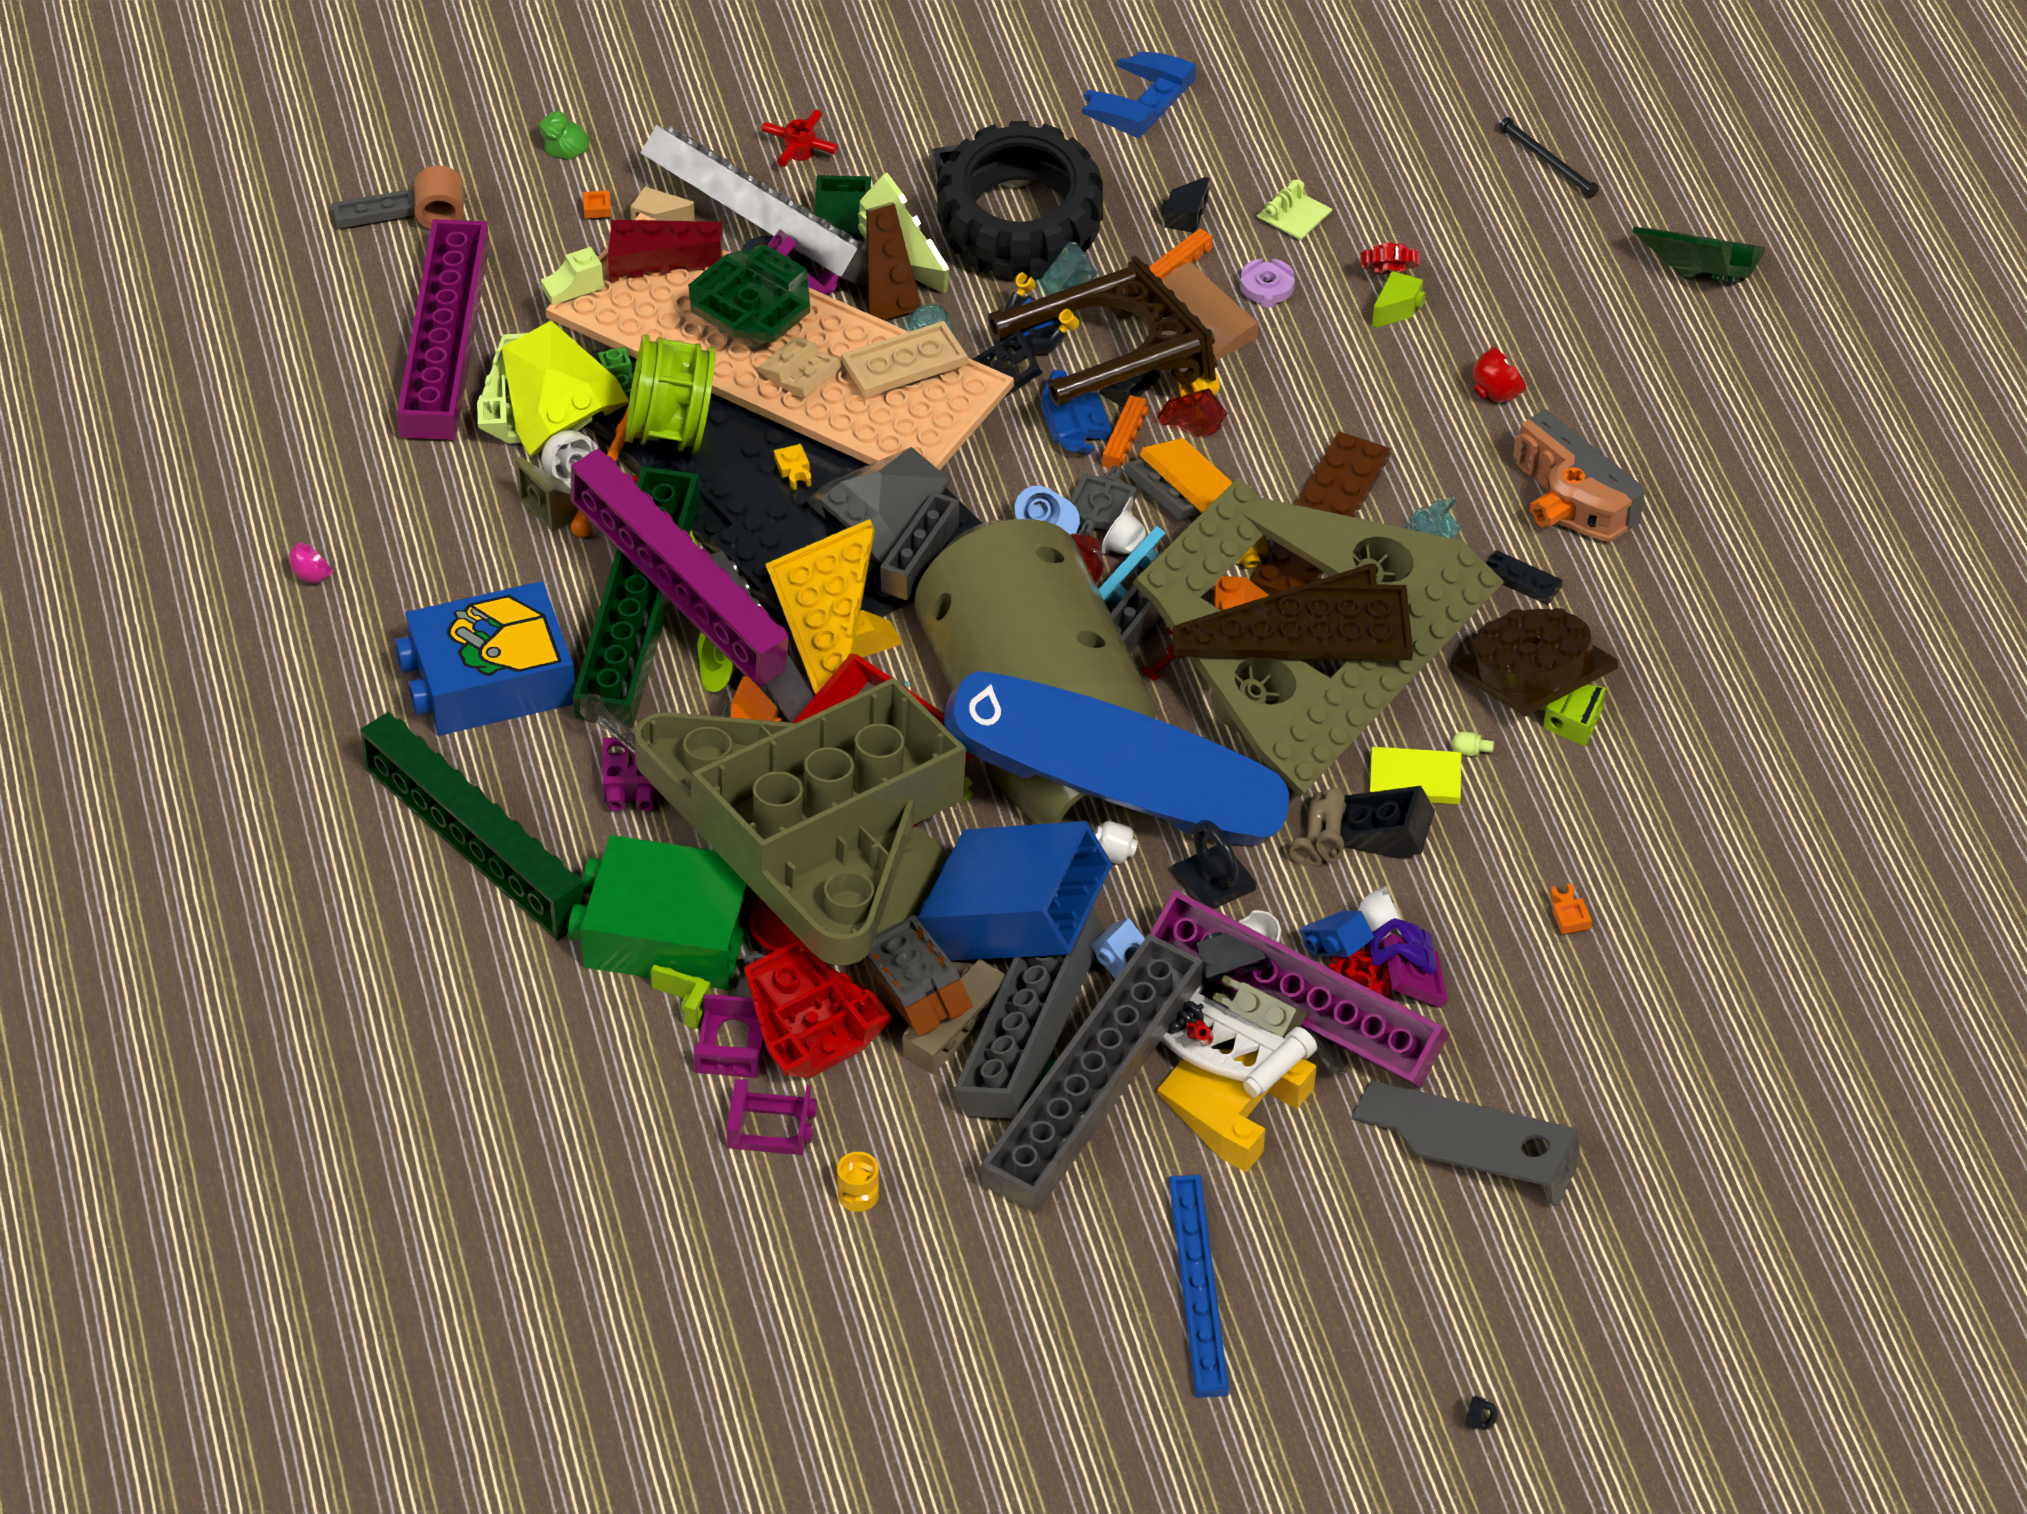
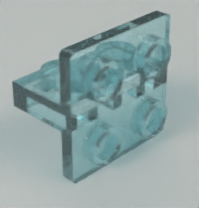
[1403,496,1462,538]

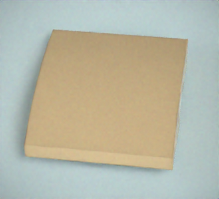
[759,337,841,398]

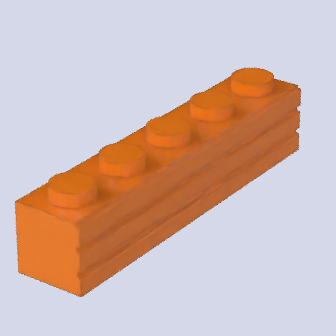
[1150,228,1213,280]
[1102,395,1149,469]

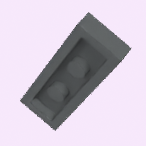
[332,189,415,229]
[1124,458,1200,520]

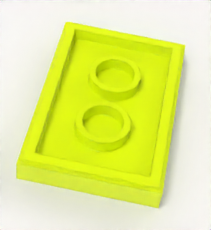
[1370,747,1462,804]

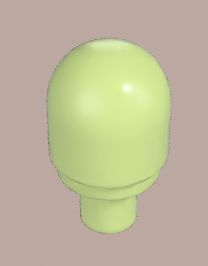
[1452,731,1494,757]

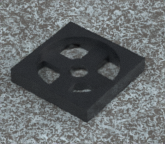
[973,329,1043,397]

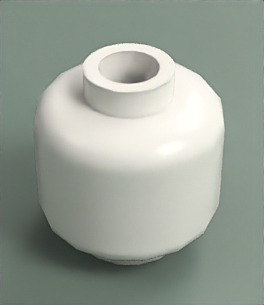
[1094,821,1138,864]

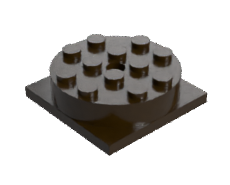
[1452,608,1619,717]

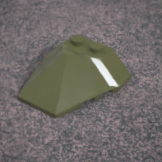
[876,826,948,935]

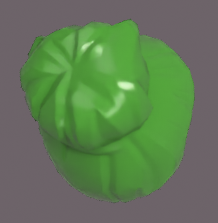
[537,111,589,160]

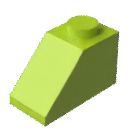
[1372,271,1426,328]

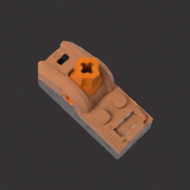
[1513,409,1645,542]

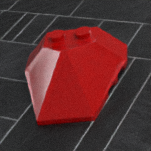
[744,940,892,1078]

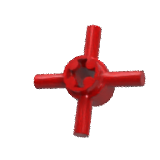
[762,109,838,167]

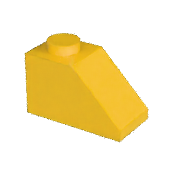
[852,610,902,658]

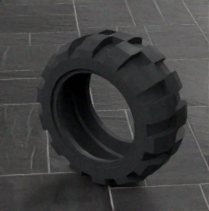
[937,121,1103,281]

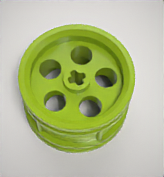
[625,334,716,454]

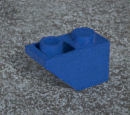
[1299,910,1374,957]

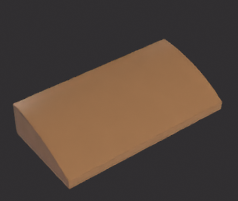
[1162,261,1258,360]

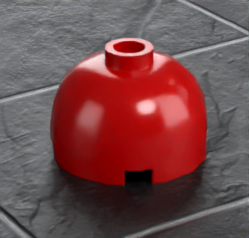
[1473,347,1526,404]

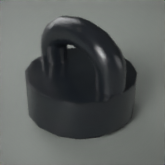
[1464,1395,1498,1430]

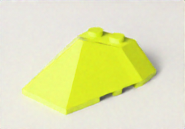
[502,321,629,457]

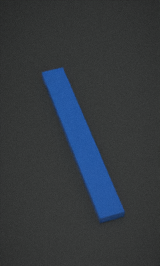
[1169,1174,1229,1398]

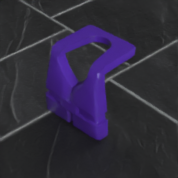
[1370,918,1436,975]

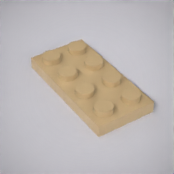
[841,321,968,398]

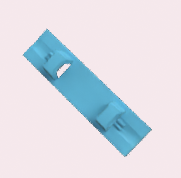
[1099,526,1165,607]

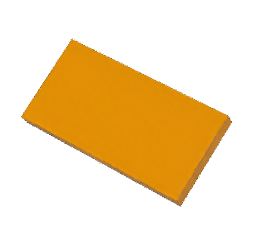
[1140,438,1233,513]

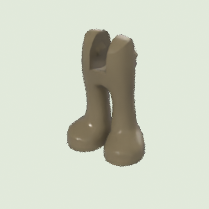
[1290,788,1346,867]

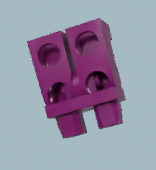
[602,737,659,811]

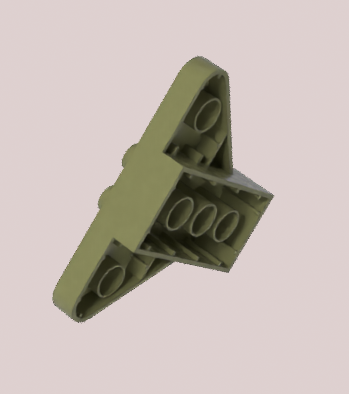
[635,678,966,965]

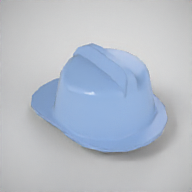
[1014,485,1080,537]

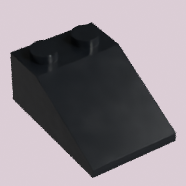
[1340,786,1435,857]

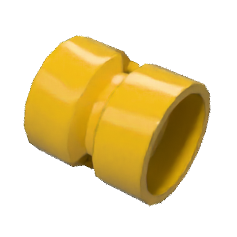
[837,1152,879,1212]

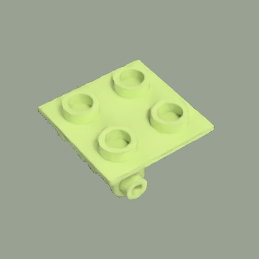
[1257,179,1332,240]

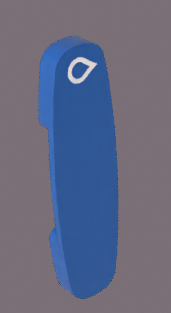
[944,671,1289,847]

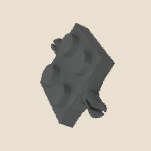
[1070,465,1138,540]

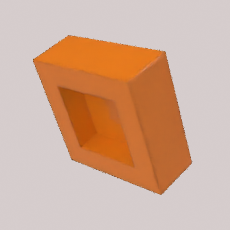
[582,190,611,218]

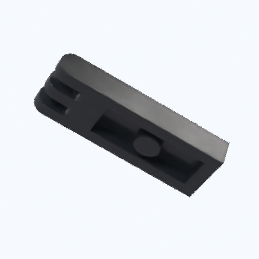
[1485,550,1563,605]

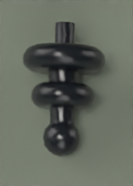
[1170,1001,1204,1033]

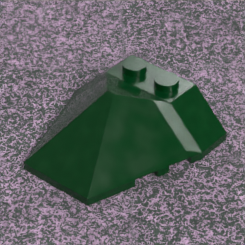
[1632,226,1765,282]

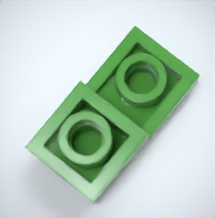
[598,347,634,400]

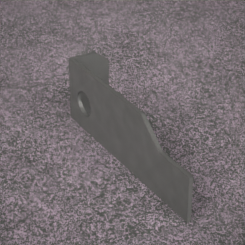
[1352,1080,1580,1205]

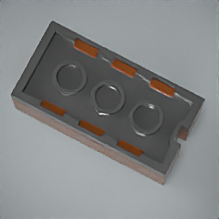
[866,915,973,1037]

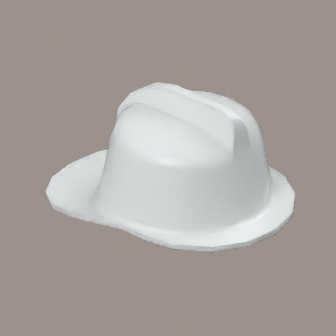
[1101,496,1146,555]

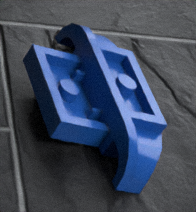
[1040,369,1113,455]

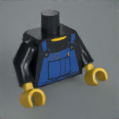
[994,272,1079,355]

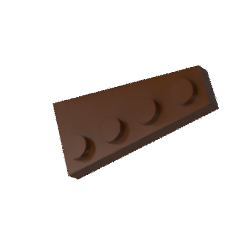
[866,202,922,320]

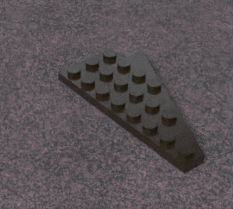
[1173,563,1413,660]

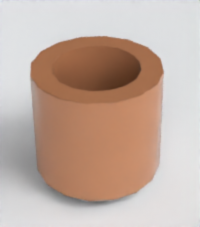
[414,165,464,229]

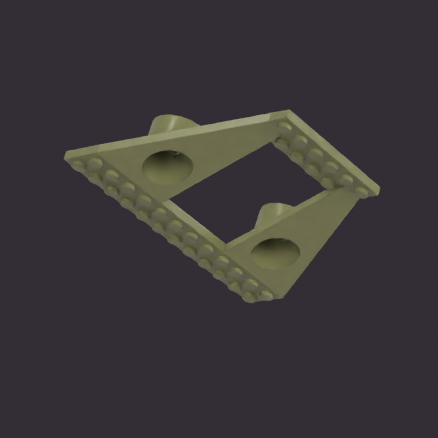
[1132,477,1504,797]

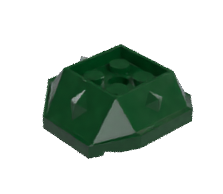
[688,244,810,349]

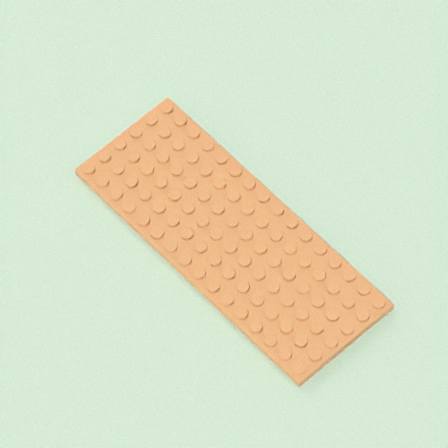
[546,213,1014,470]

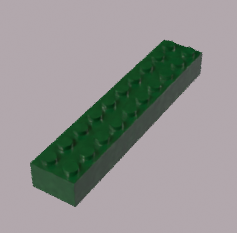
[572,466,701,727]
[360,711,586,941]

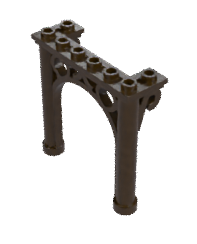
[988,255,1217,407]

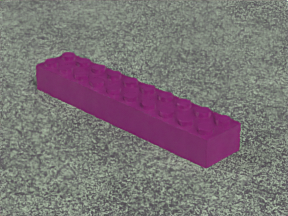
[397,219,490,440]
[570,448,788,688]
[1150,889,1450,1089]

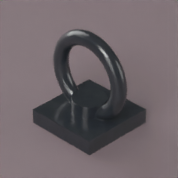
[1172,820,1256,909]

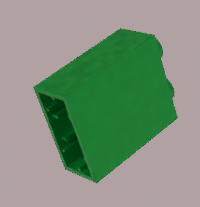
[568,835,756,990]

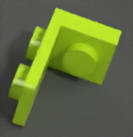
[651,965,711,1029]

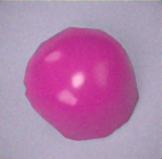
[289,542,333,584]

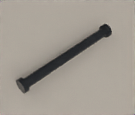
[1499,117,1599,199]

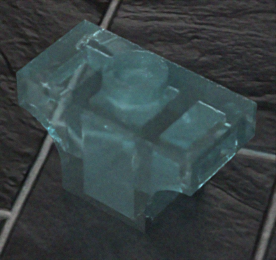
[1040,242,1097,295]

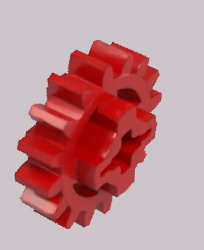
[1360,242,1420,276]
[1329,945,1392,997]

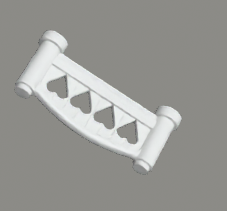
[1161,983,1317,1097]

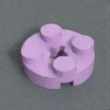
[1240,259,1295,308]

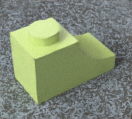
[541,247,604,305]

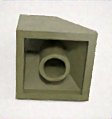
[515,457,578,532]

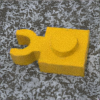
[773,444,811,490]

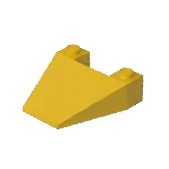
[1157,1049,1316,1173]

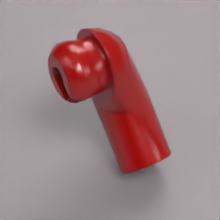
[1186,1020,1214,1046]

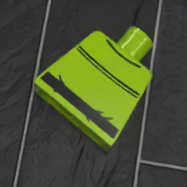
[1540,684,1606,746]

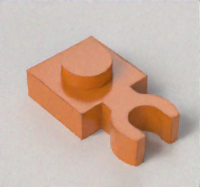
[1550,883,1592,935]

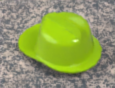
[697,632,737,693]

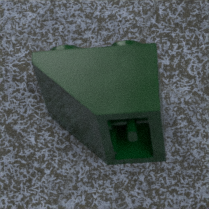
[815,175,871,237]

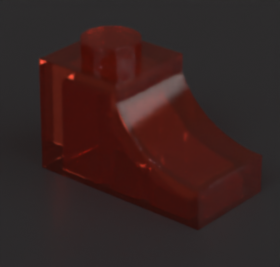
[1157,388,1228,437]

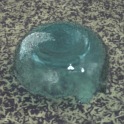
[909,304,953,333]

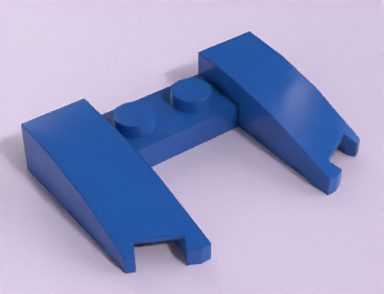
[1083,51,1196,139]

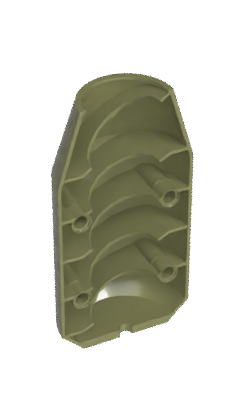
[914,519,1156,825]

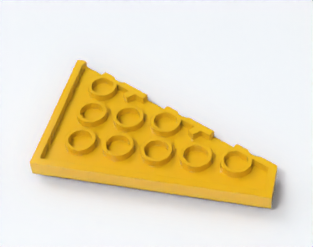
[766,519,875,694]

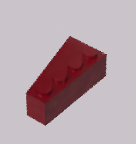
[608,219,723,282]

